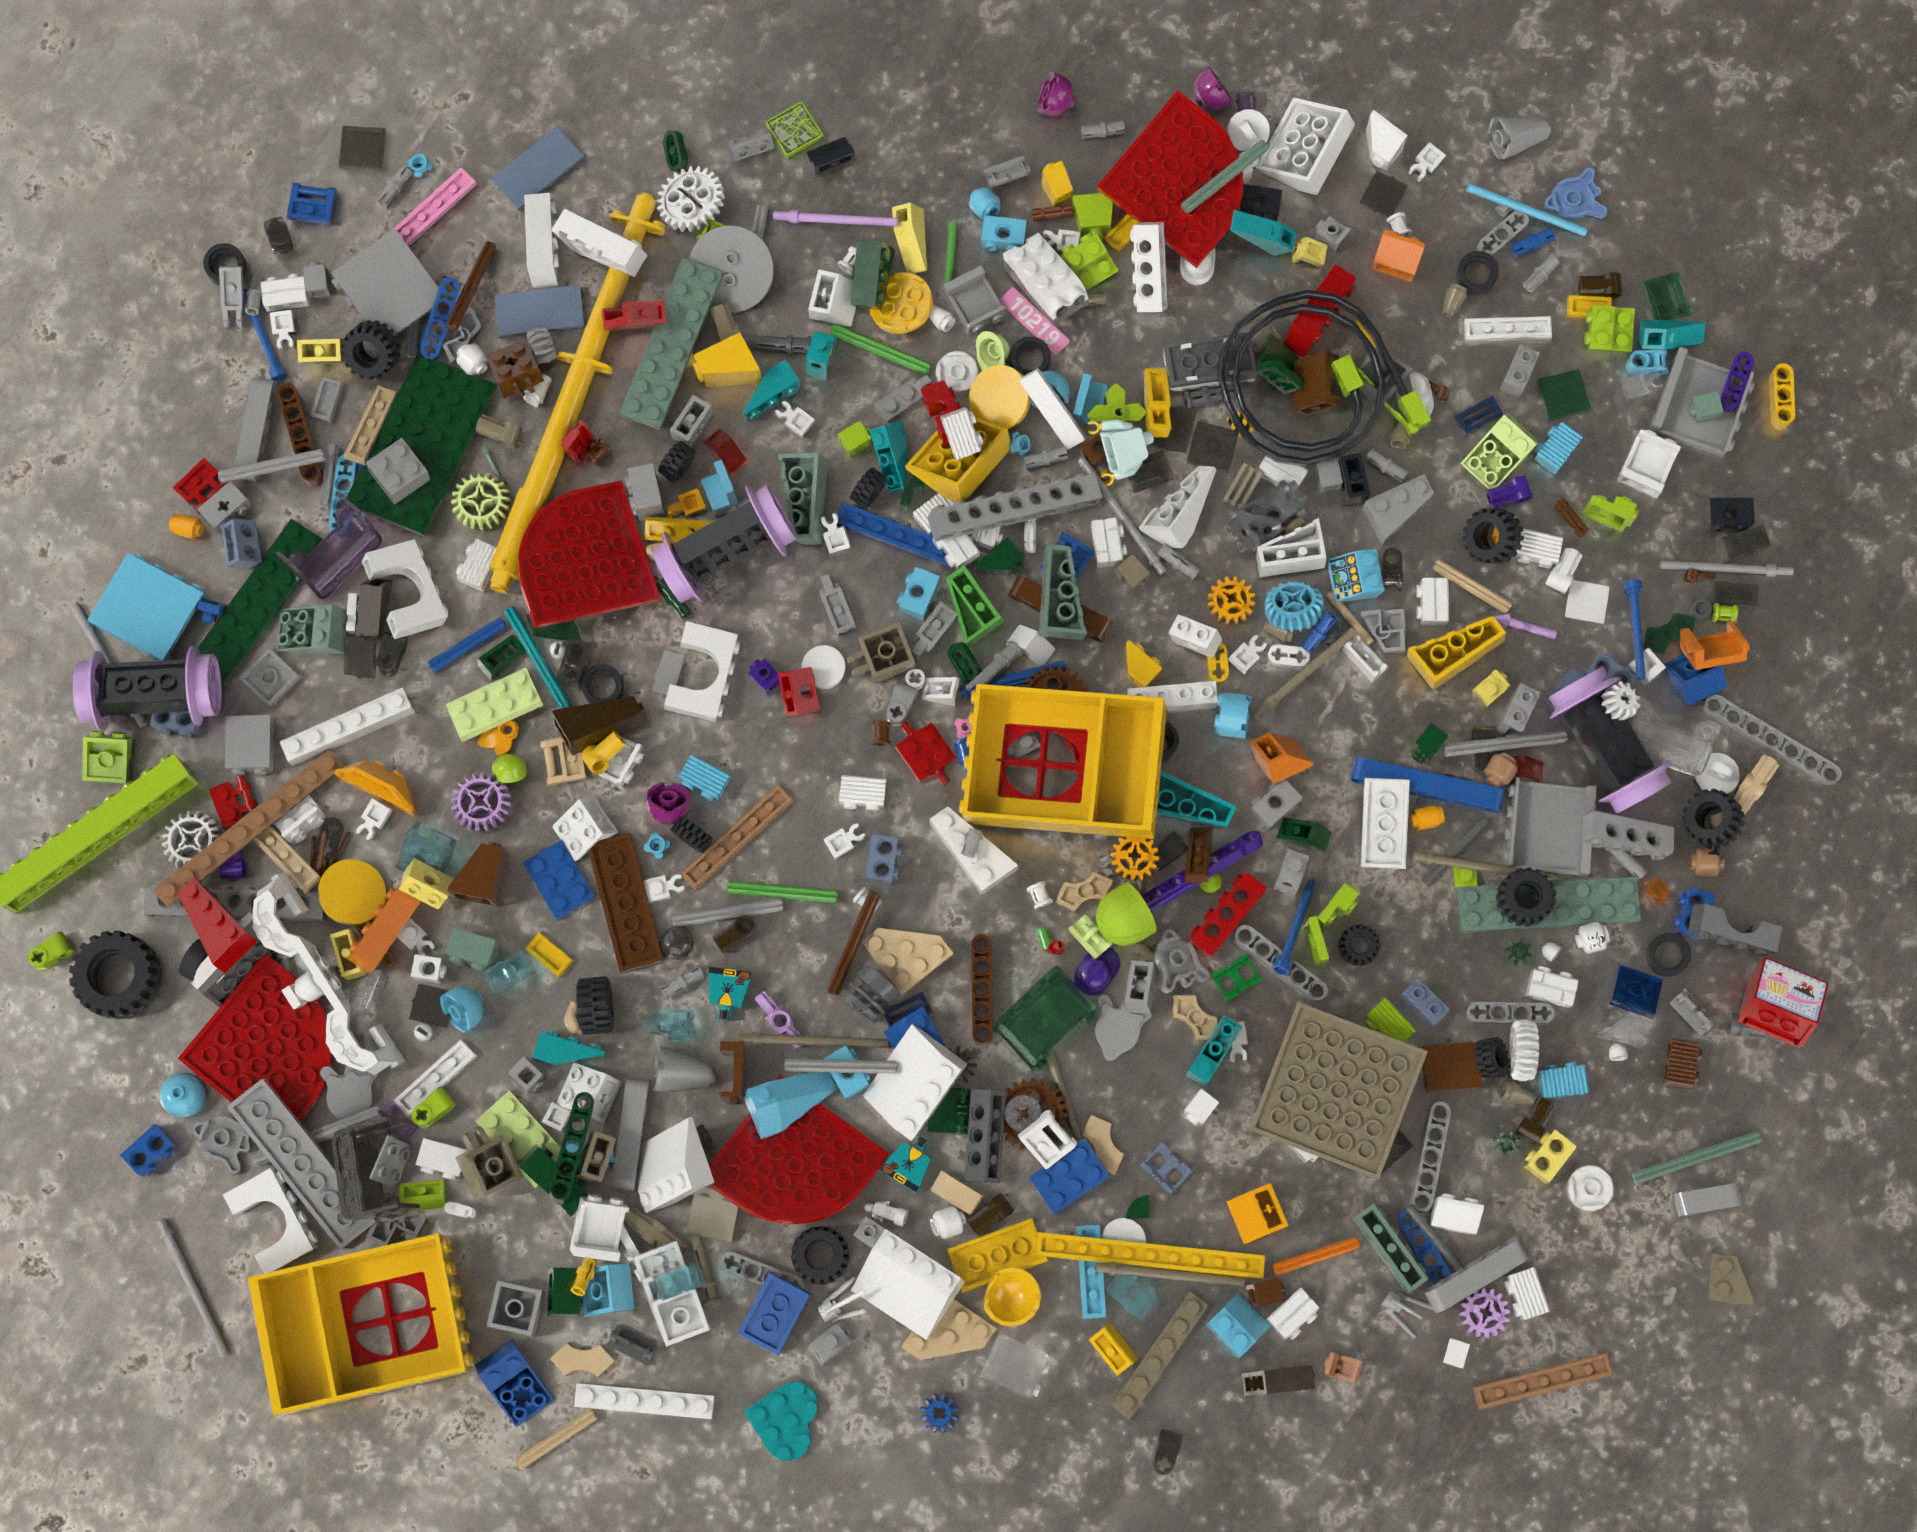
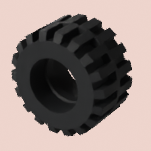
[341,320,401,380]
[1462,508,1524,564]
[1682,789,1745,849]
[1496,867,1557,927]
[576,976,614,1035]
[791,1226,849,1285]

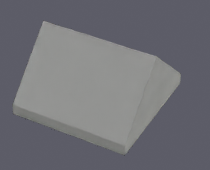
[1358,347,1413,403]

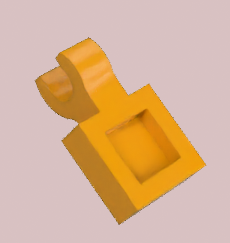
[666,488,706,518]

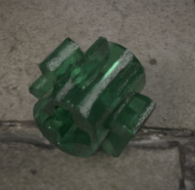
[1504,938,1533,967]
[1493,1130,1521,1158]

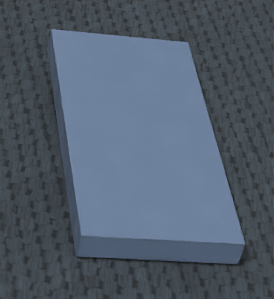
[491,126,584,211]
[494,285,585,338]

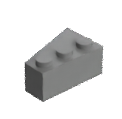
[1363,474,1434,546]

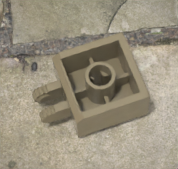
[847,622,915,684]
[455,1126,523,1198]

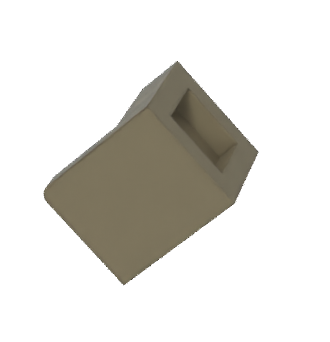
[1115,554,1150,587]

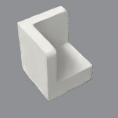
[1628,648,1666,686]

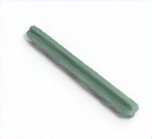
[1631,1131,1762,1184]

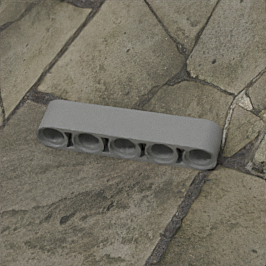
[234,377,277,482]
[1234,925,1328,1003]
[612,1078,650,1192]
[1410,1102,1451,1213]
[1424,1237,1529,1313]

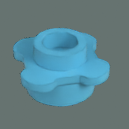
[407,153,432,178]
[1010,432,1031,456]
[644,833,670,859]

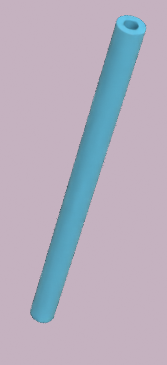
[1466,183,1588,236]

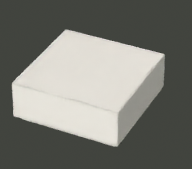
[542,1102,571,1133]

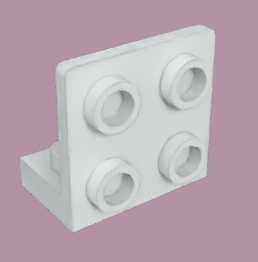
[275,796,327,845]
[553,797,618,861]
[557,1063,622,1124]

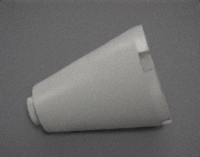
[1489,116,1551,159]
[652,1046,716,1092]

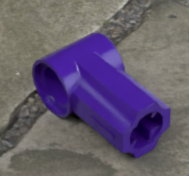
[1486,476,1533,508]
[219,849,246,879]

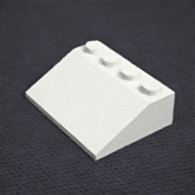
[1255,98,1355,195]
[863,1024,967,1141]
[638,1117,714,1213]
[851,1229,965,1340]

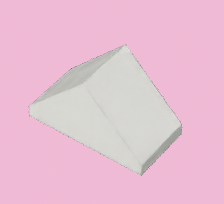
[1007,624,1055,666]
[921,677,960,706]

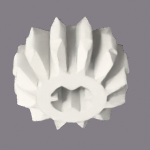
[1601,681,1640,721]

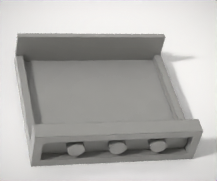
[331,229,446,336]
[1649,347,1755,457]
[1503,777,1597,878]

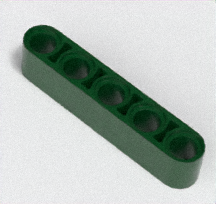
[549,1092,594,1205]

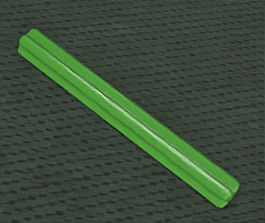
[830,324,931,375]
[727,881,838,903]

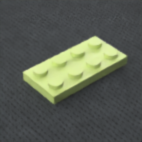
[446,668,543,742]
[476,1090,561,1188]

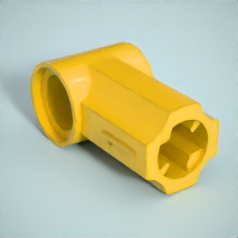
[581,731,627,775]

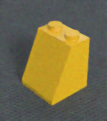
[692,332,762,387]

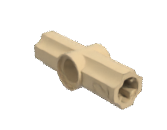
[1732,754,1779,819]

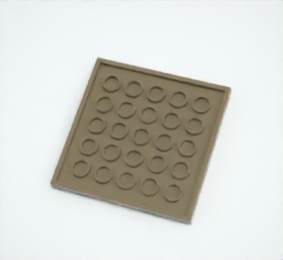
[1249,1001,1428,1180]

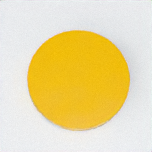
[869,272,933,334]
[969,365,1031,429]
[318,859,386,925]

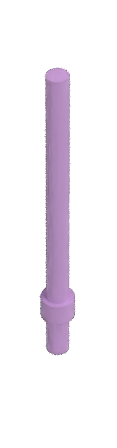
[773,210,899,227]

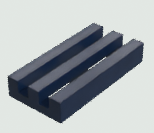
[1454,396,1503,436]
[884,992,933,1027]

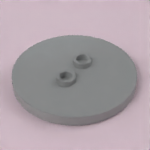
[689,226,774,313]

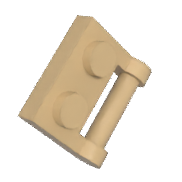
[540,738,587,786]

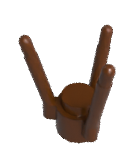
[310,831,351,877]

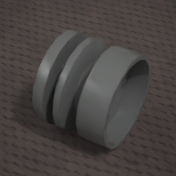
[840,964,901,1024]

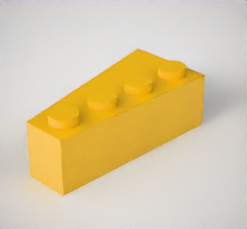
[1407,616,1506,691]

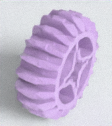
[451,772,511,832]

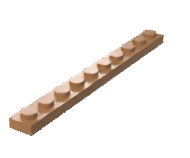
[153,749,344,908]

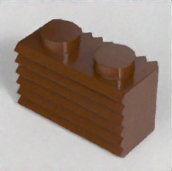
[1663,1038,1702,1089]

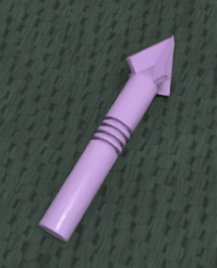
[1493,613,1557,639]

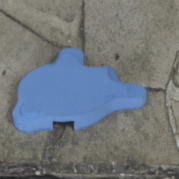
[1544,168,1607,220]

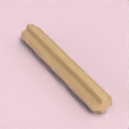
[1433,559,1512,613]
[515,1409,597,1469]

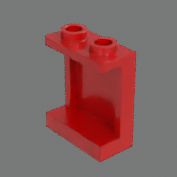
[602,301,667,331]

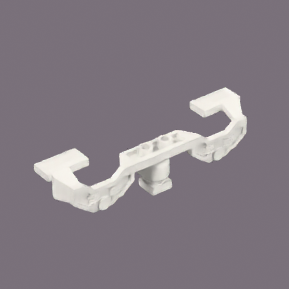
[253,873,405,1075]

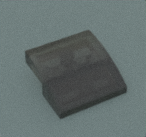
[1145,405,1197,453]

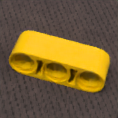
[1769,363,1795,430]

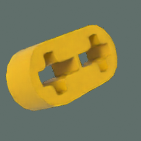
[1207,642,1229,684]

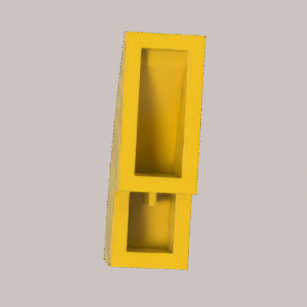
[1144,368,1171,438]

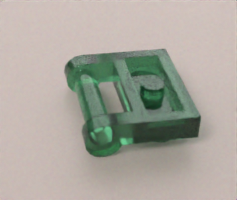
[1642,272,1692,320]

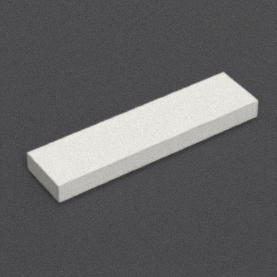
[1464,316,1552,342]
[1019,368,1086,450]
[393,1039,477,1118]

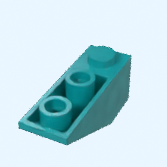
[1230,210,1296,256]
[1638,319,1706,350]
[743,359,800,421]
[869,420,907,492]
[1186,1015,1243,1088]
[532,1030,607,1067]

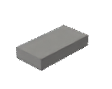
[309,376,344,424]
[652,650,686,696]

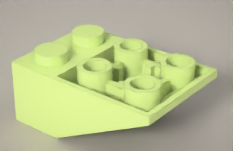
[1460,414,1541,489]

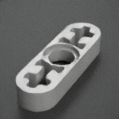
[1477,210,1529,256]

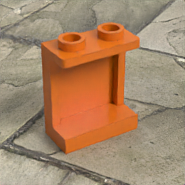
[1680,621,1750,670]

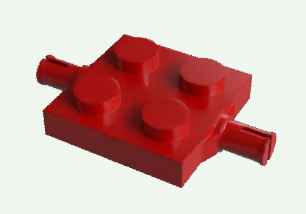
[895,720,957,786]

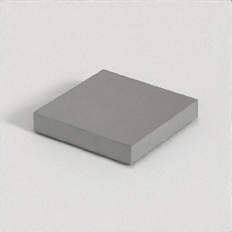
[238,647,302,709]

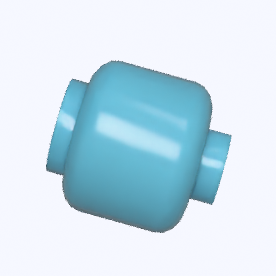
[969,187,1000,219]

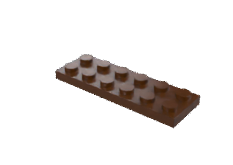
[589,833,664,973]

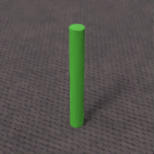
[945,222,957,284]

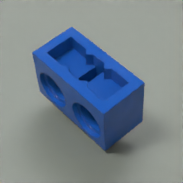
[1673,887,1716,940]
[120,1124,178,1177]

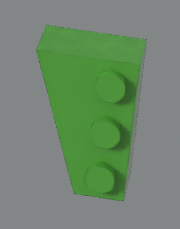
[946,565,1005,647]

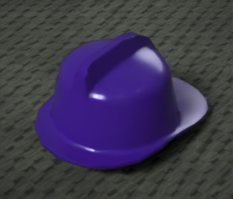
[1074,947,1120,995]

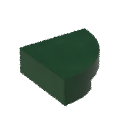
[1126,1195,1149,1219]

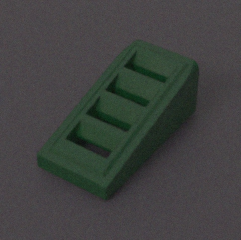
[478,634,526,680]

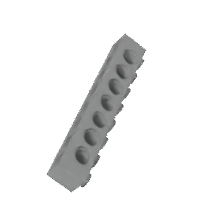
[927,473,1102,542]
[143,884,327,922]

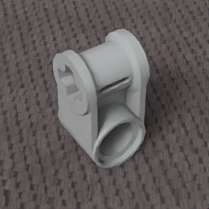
[886,682,918,727]

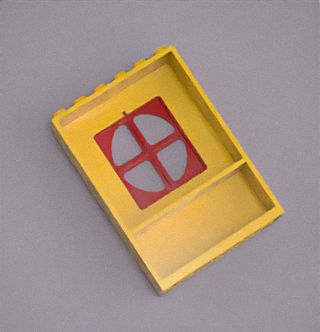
[959,684,1167,839]
[248,1233,475,1416]

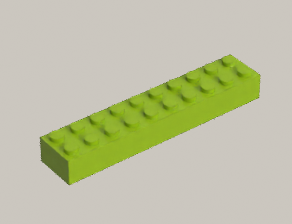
[0,754,199,914]

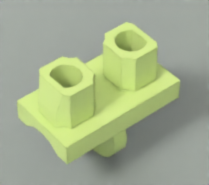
[1068,914,1112,959]

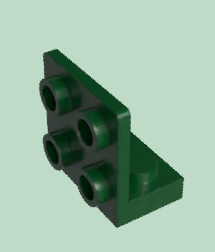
[1256,335,1305,394]

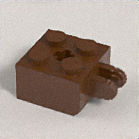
[486,339,544,399]

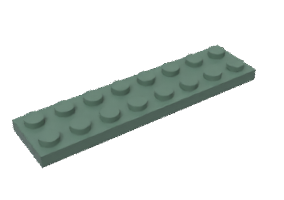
[619,258,723,430]
[1457,877,1641,932]

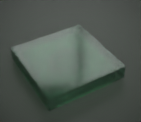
[1536,369,1591,421]

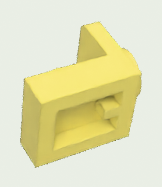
[1292,237,1328,267]
[1473,669,1510,707]

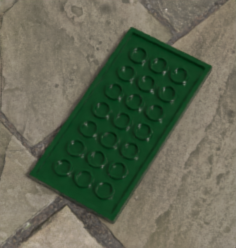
[344,352,498,537]

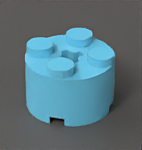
[1214,692,1252,739]

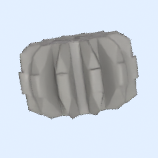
[527,326,556,364]

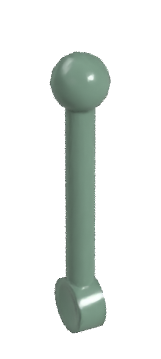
[482,446,506,485]

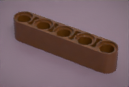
[277,383,323,487]
[1008,575,1113,643]
[971,934,993,1046]

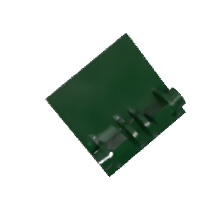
[927,1087,971,1135]

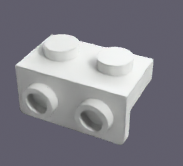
[599,736,644,788]

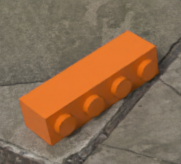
[348,884,421,974]

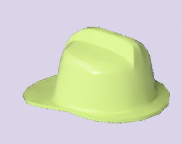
[976,331,1010,373]

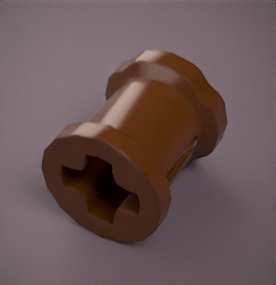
[584,438,613,467]
[871,721,891,747]

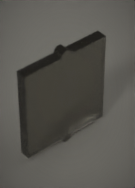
[1360,170,1408,217]
[344,636,376,679]
[409,983,451,1028]

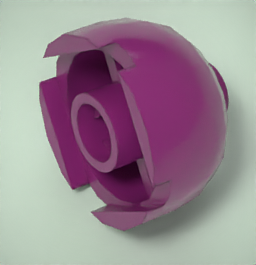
[1193,67,1233,111]
[1037,72,1076,117]
[646,782,691,825]

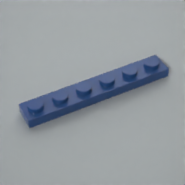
[837,502,957,570]

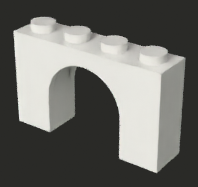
[362,539,448,639]
[664,621,741,722]
[223,1168,319,1273]

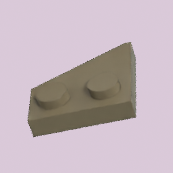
[1708,1254,1754,1305]

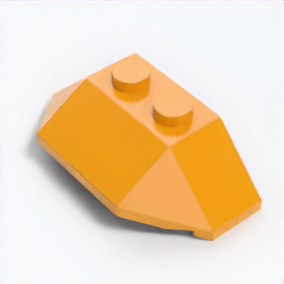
[334,760,417,817]

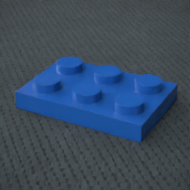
[523,840,595,920]
[1029,1138,1111,1215]
[738,1272,811,1355]

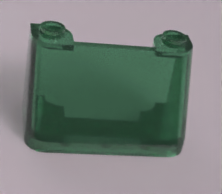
[993,965,1097,1072]

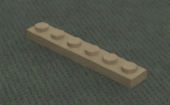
[1111,1292,1208,1419]

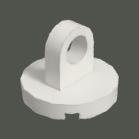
[1227,109,1270,152]
[1694,753,1740,794]

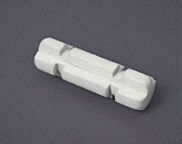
[1024,519,1036,554]

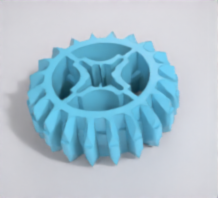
[1264,580,1324,632]

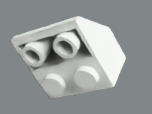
[808,269,856,327]
[1428,1194,1484,1236]

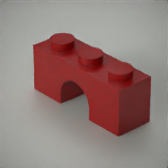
[920,380,961,447]

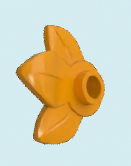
[477,720,519,756]

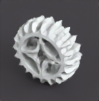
[161,811,221,868]
[1508,1020,1539,1081]

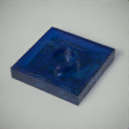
[1610,965,1663,1019]

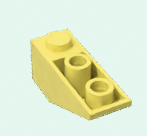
[892,203,927,274]

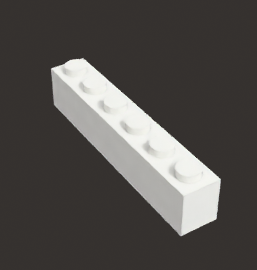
[280,687,415,767]

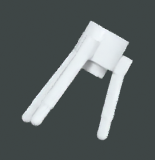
[818,1276,866,1324]

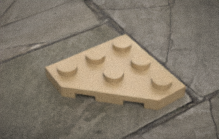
[861,928,955,995]
[901,1300,997,1360]

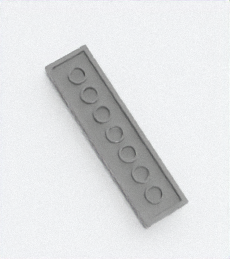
[227,1078,376,1250]

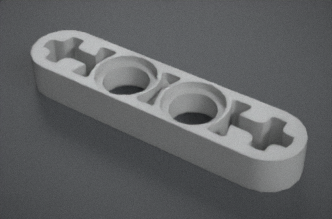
[1465,1002,1555,1024]
[720,1252,805,1290]

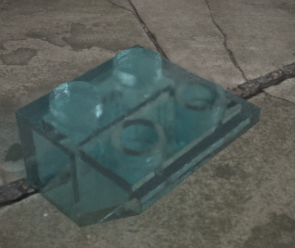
[396,821,457,873]

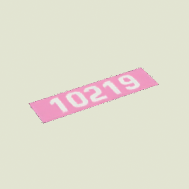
[999,287,1071,355]

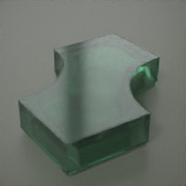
[1643,612,1696,655]

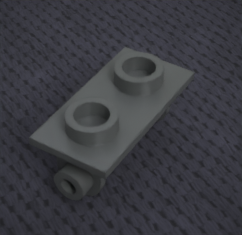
[607,1324,658,1366]

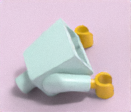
[1087,419,1154,486]

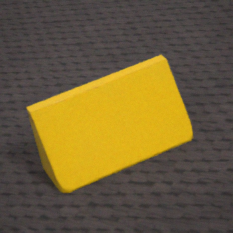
[1089,1323,1138,1376]

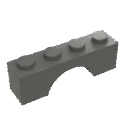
[1688,904,1782,957]

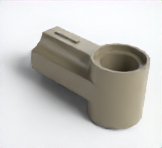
[710,302,741,342]
[475,414,523,449]

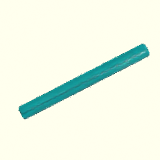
[504,606,572,708]

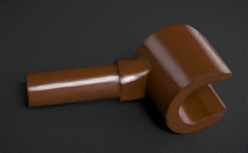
[1428,380,1449,402]
[1684,569,1716,584]

